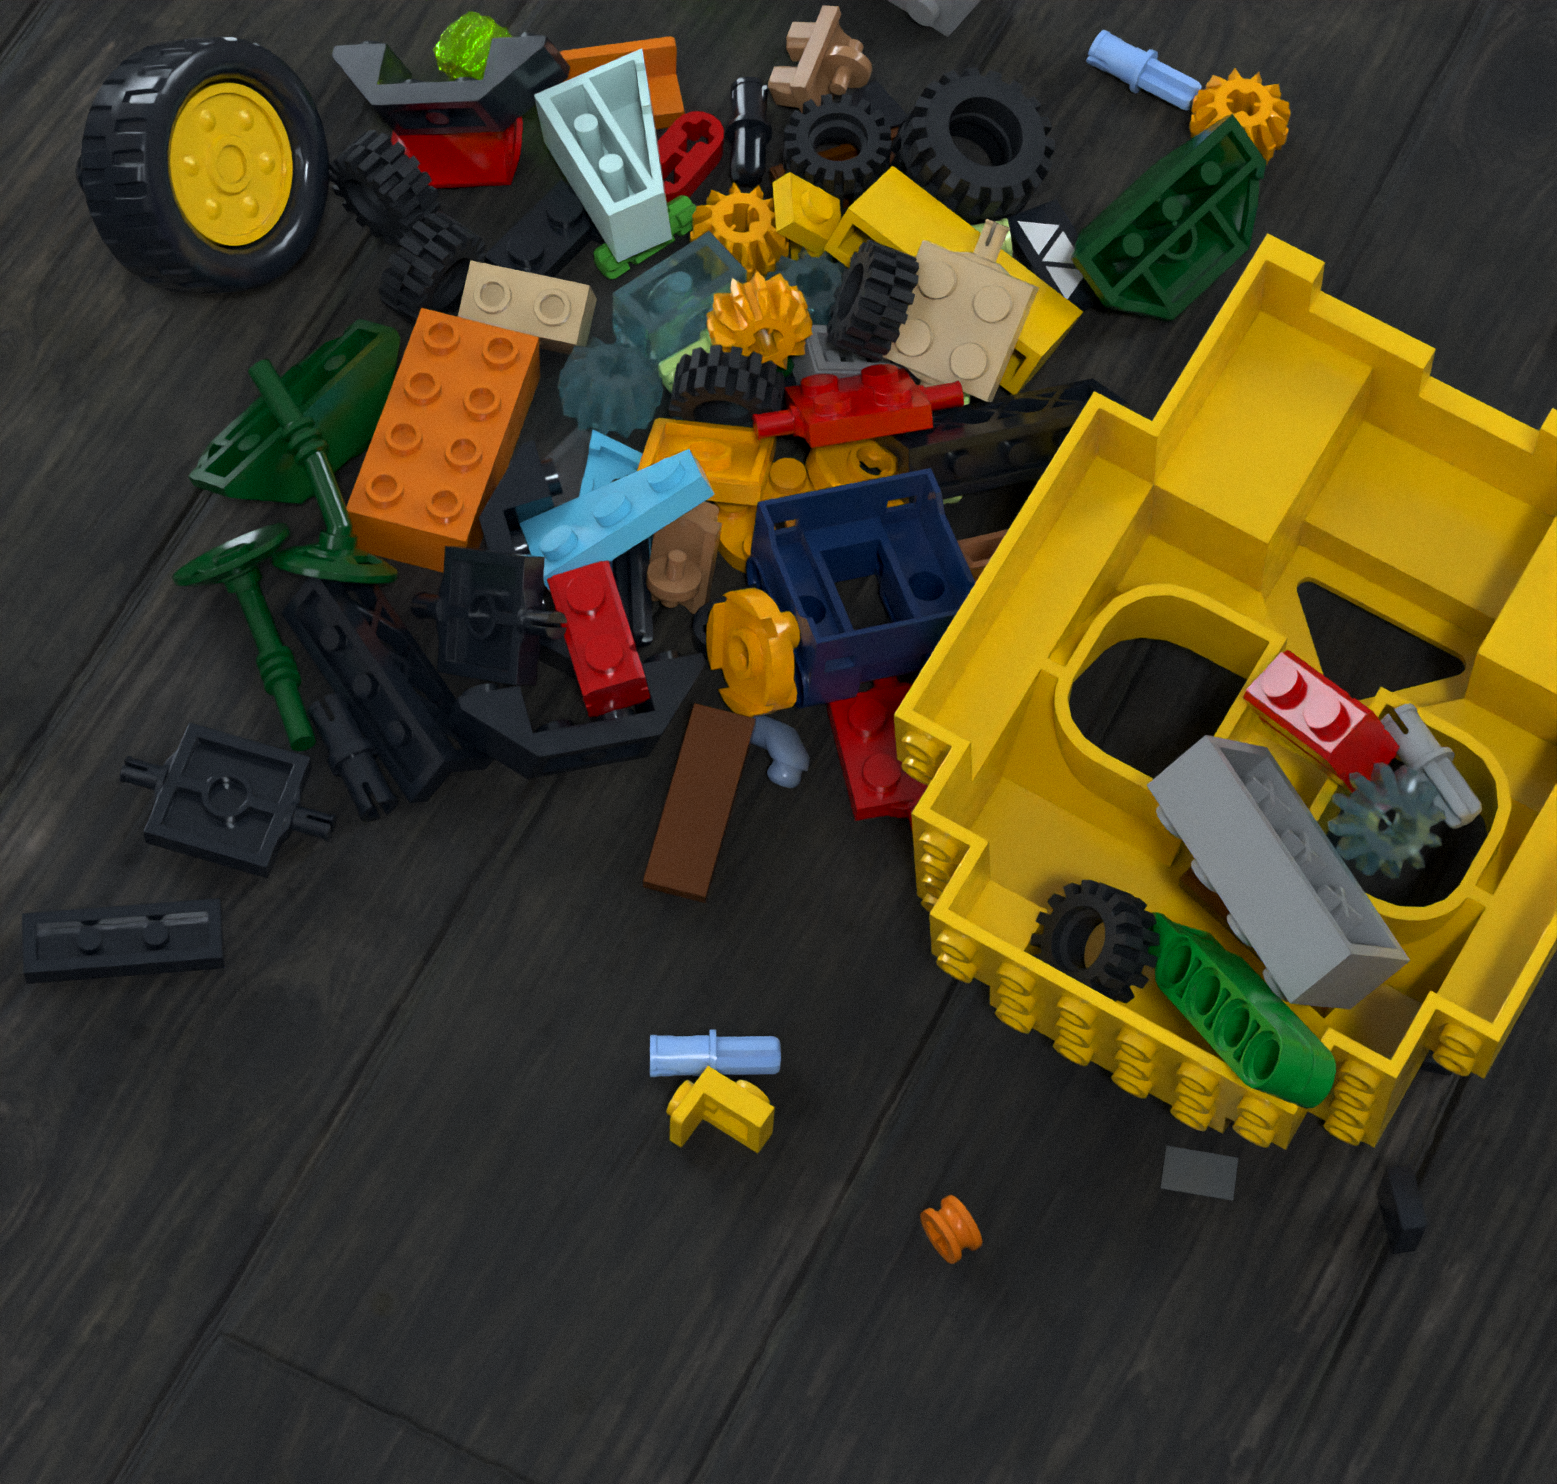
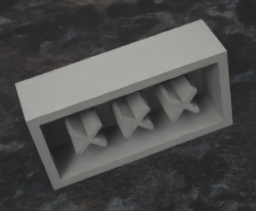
[1147,735,1411,1009]

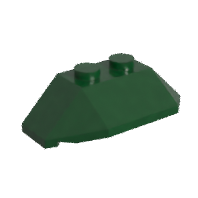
[1070,114,1266,322]
[188,319,401,504]

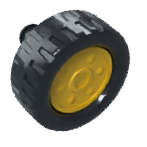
[75,37,329,294]

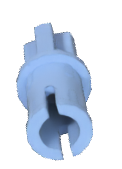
[1086,30,1202,110]
[650,1030,781,1077]

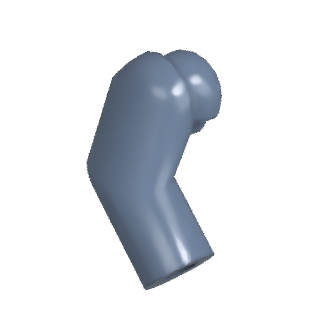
[751,715,810,788]

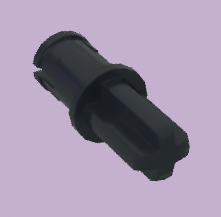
[726,76,772,187]

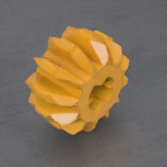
[1189,68,1290,165]
[690,182,789,285]
[706,270,813,370]

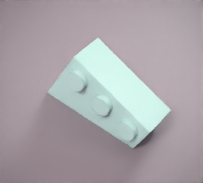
[534,48,672,262]

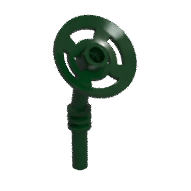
[248,359,398,584]
[172,523,316,752]

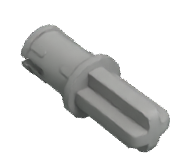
[1381,703,1482,829]

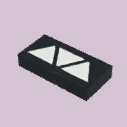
[1007,199,1103,312]

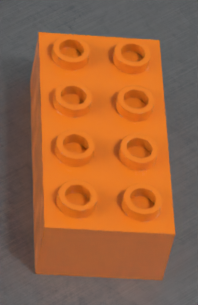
[346,308,540,573]

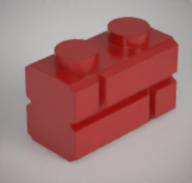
[547,560,650,717]
[1243,650,1400,796]

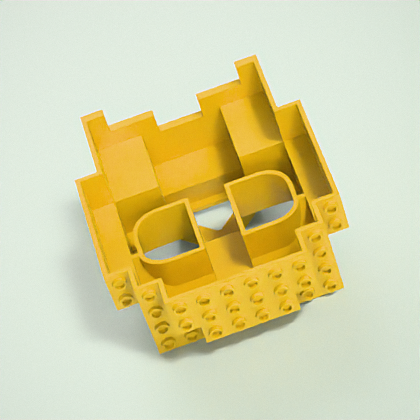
[894,233,1557,1150]

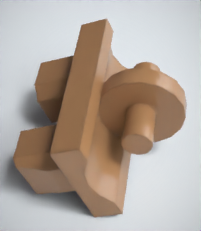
[768,6,873,113]
[646,501,722,614]

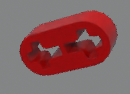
[658,111,724,203]

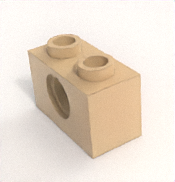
[458,261,597,358]

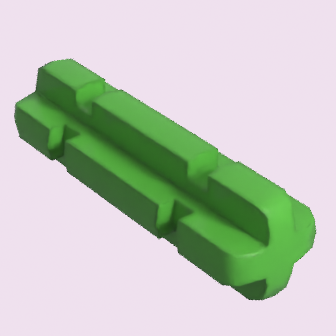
[594,195,696,280]

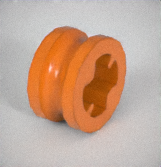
[920,1195,983,1264]

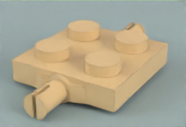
[882,219,1039,402]

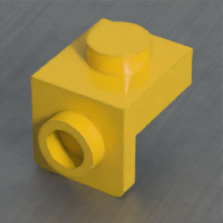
[773,172,841,273]
[666,1066,775,1153]

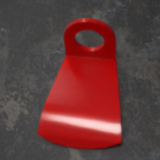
[391,116,523,188]

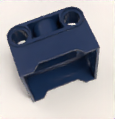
[746,468,976,709]

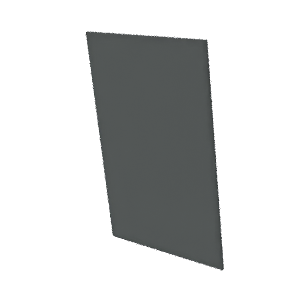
[1161,1146,1238,1200]

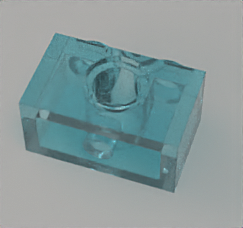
[613,231,747,374]

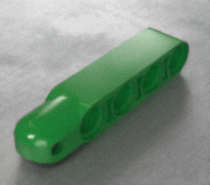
[1147,912,1336,1109]

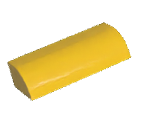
[824,166,1083,395]

